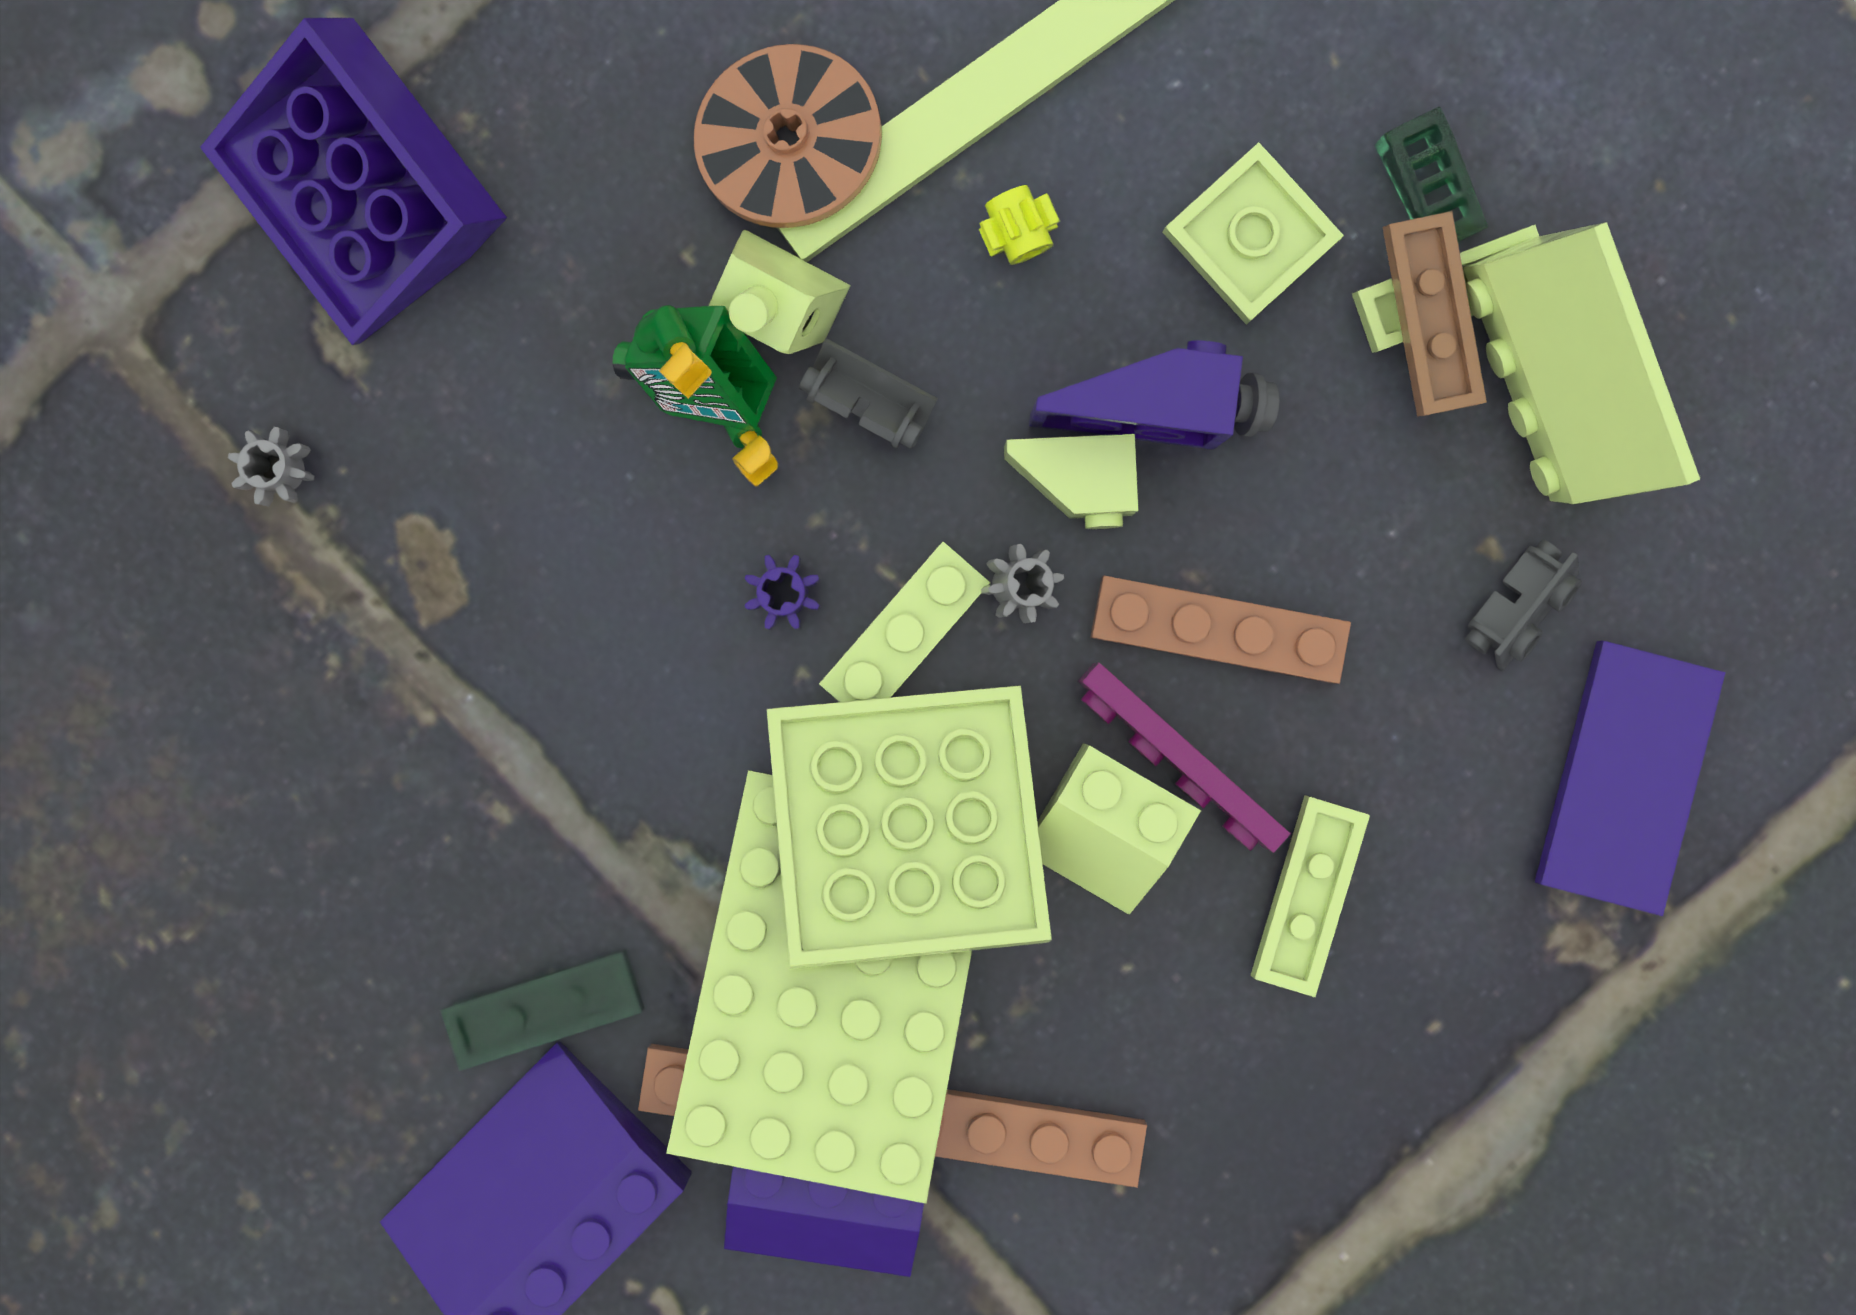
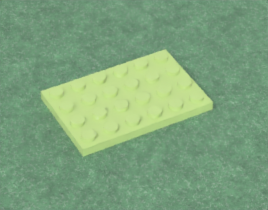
[666,770,972,1204]

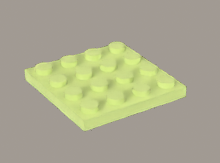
[767,686,1052,969]

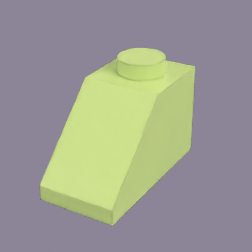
[1004,434,1138,529]

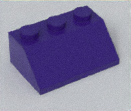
[724,1166,924,1277]

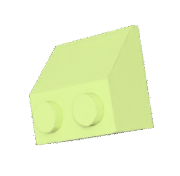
[1037,743,1201,915]

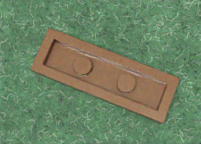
[1382,211,1487,417]

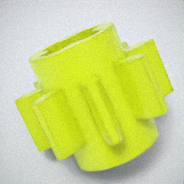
[979,185,1060,265]

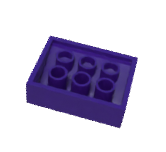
[200,18,507,345]
[380,1041,692,1315]

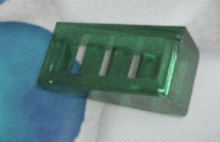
[1374,107,1488,243]

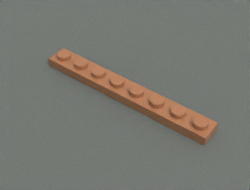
[638,1044,1147,1188]

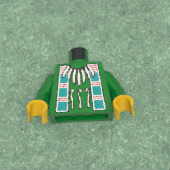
[612,305,778,487]

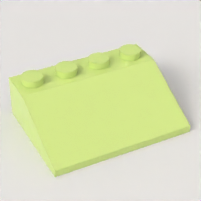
[1463,222,1700,504]

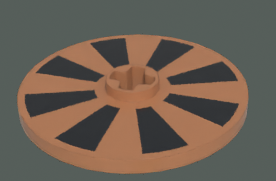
[694,44,882,228]

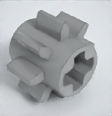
[228,427,315,507]
[981,544,1064,623]

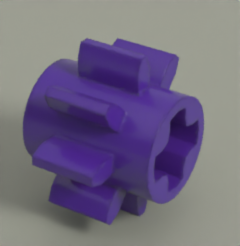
[744,555,821,630]

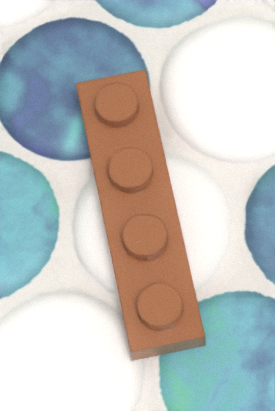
[1090,576,1351,684]

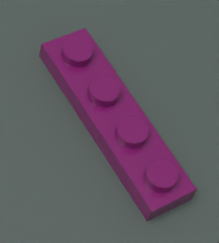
[1077,662,1291,853]

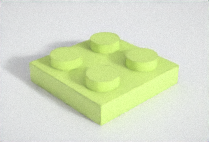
[1162,142,1344,325]

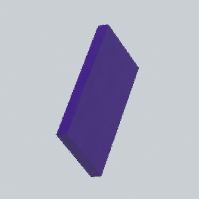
[1535,641,1726,916]

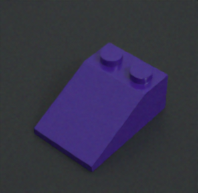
[1029,340,1243,450]

